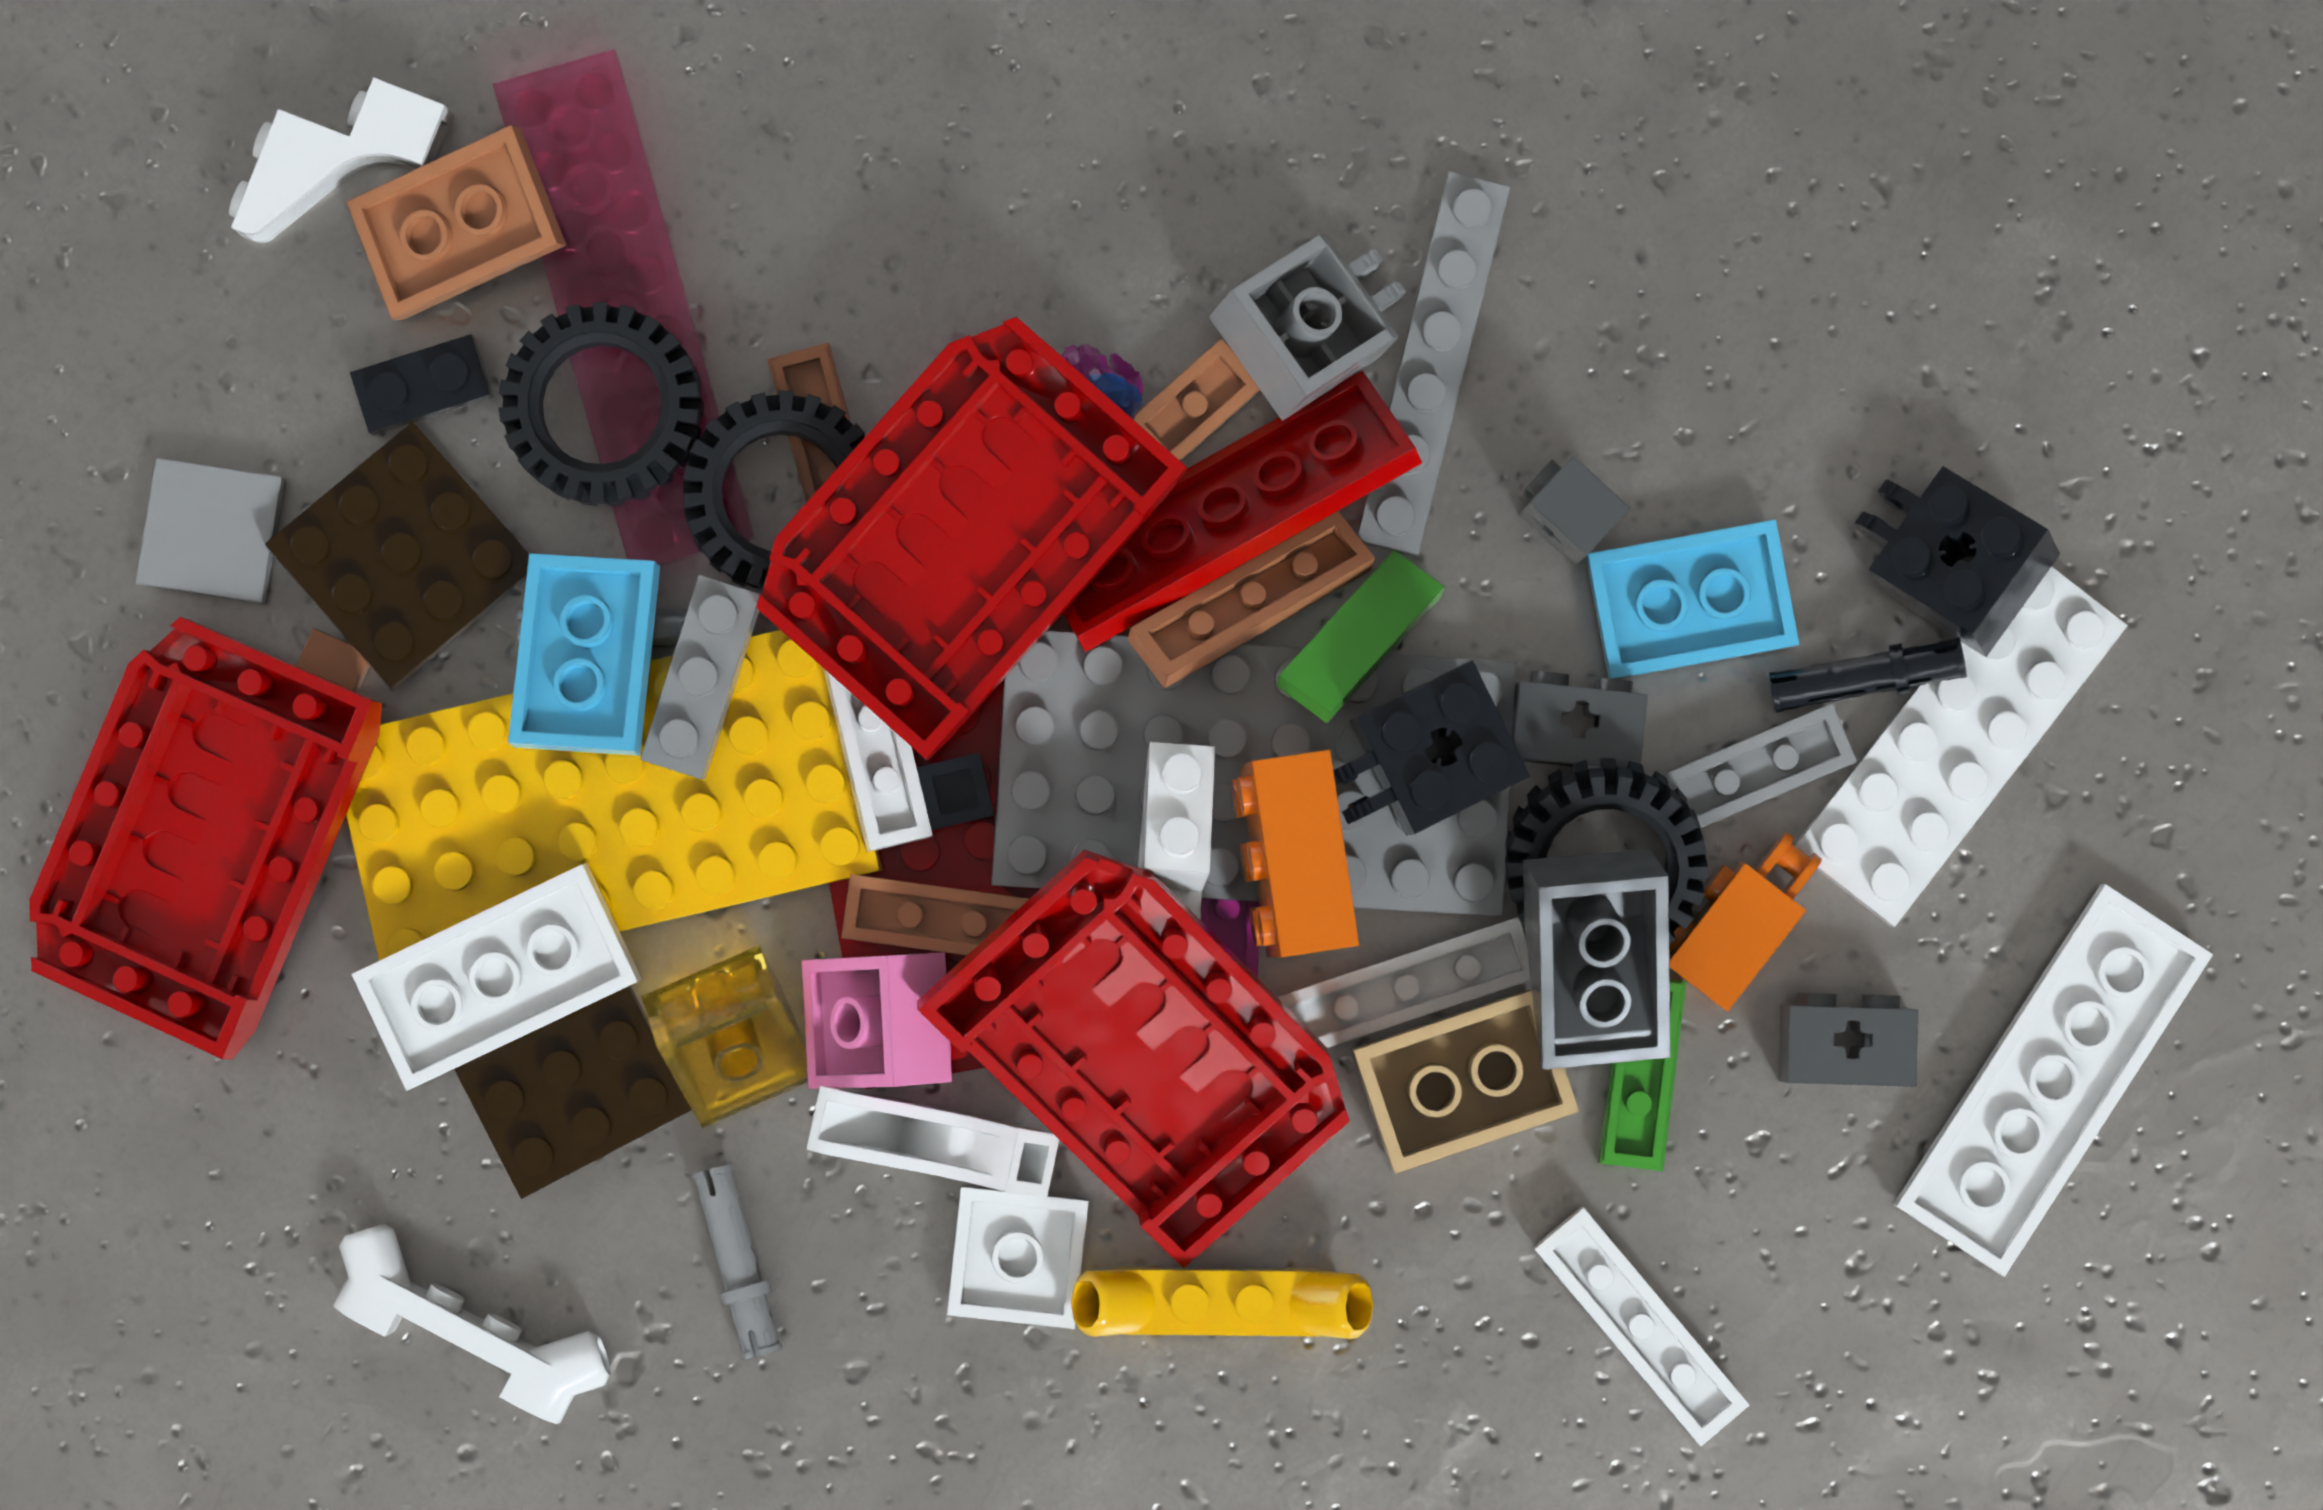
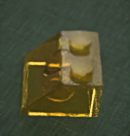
[641,945,808,1128]

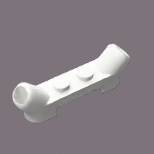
[333,1224,611,1424]

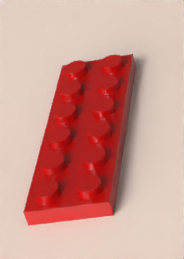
[1063,370,1422,652]

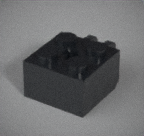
[1855,466,2060,657]
[1333,660,1530,836]

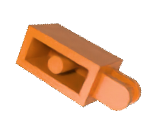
[1669,831,1822,1012]

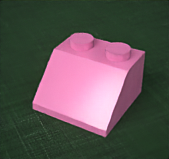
[802,952,952,1089]

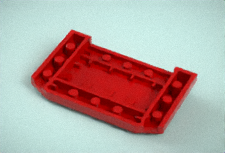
[756,316,1187,760]
[29,617,382,1060]
[917,850,1350,1269]

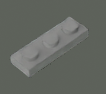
[640,575,759,780]
[1663,703,1857,828]

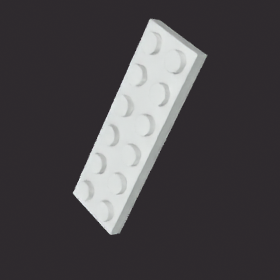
[1793,567,2128,927]
[1893,884,2213,1277]

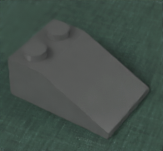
[1523,848,1670,1070]

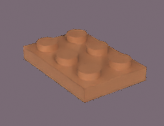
[346,125,566,321]

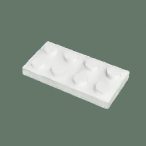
[351,863,642,1091]

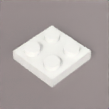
[947,1186,1089,1329]

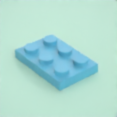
[1586,519,1800,679]
[508,553,660,756]

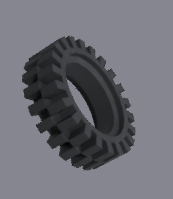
[498,302,704,507]
[683,390,865,593]
[1505,758,1708,944]

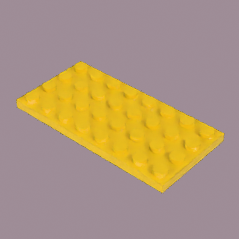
[346,630,883,961]

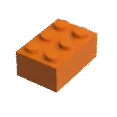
[1231,750,1359,958]

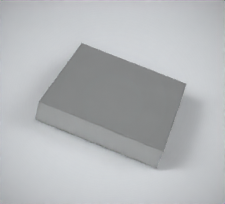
[135,458,286,604]

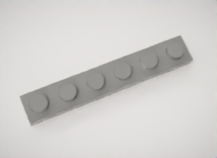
[1357,171,1510,557]

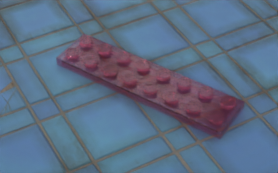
[493,49,756,566]

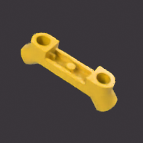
[1071,1266,1374,1339]

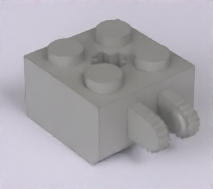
[1209,233,1407,421]

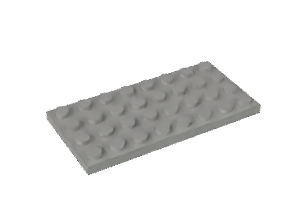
[991,631,1517,917]

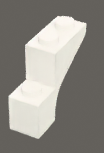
[229,77,454,243]
[1138,742,1215,919]
[806,1086,1059,1198]

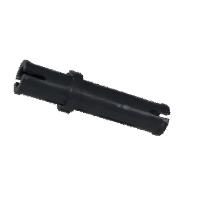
[1769,637,1967,713]

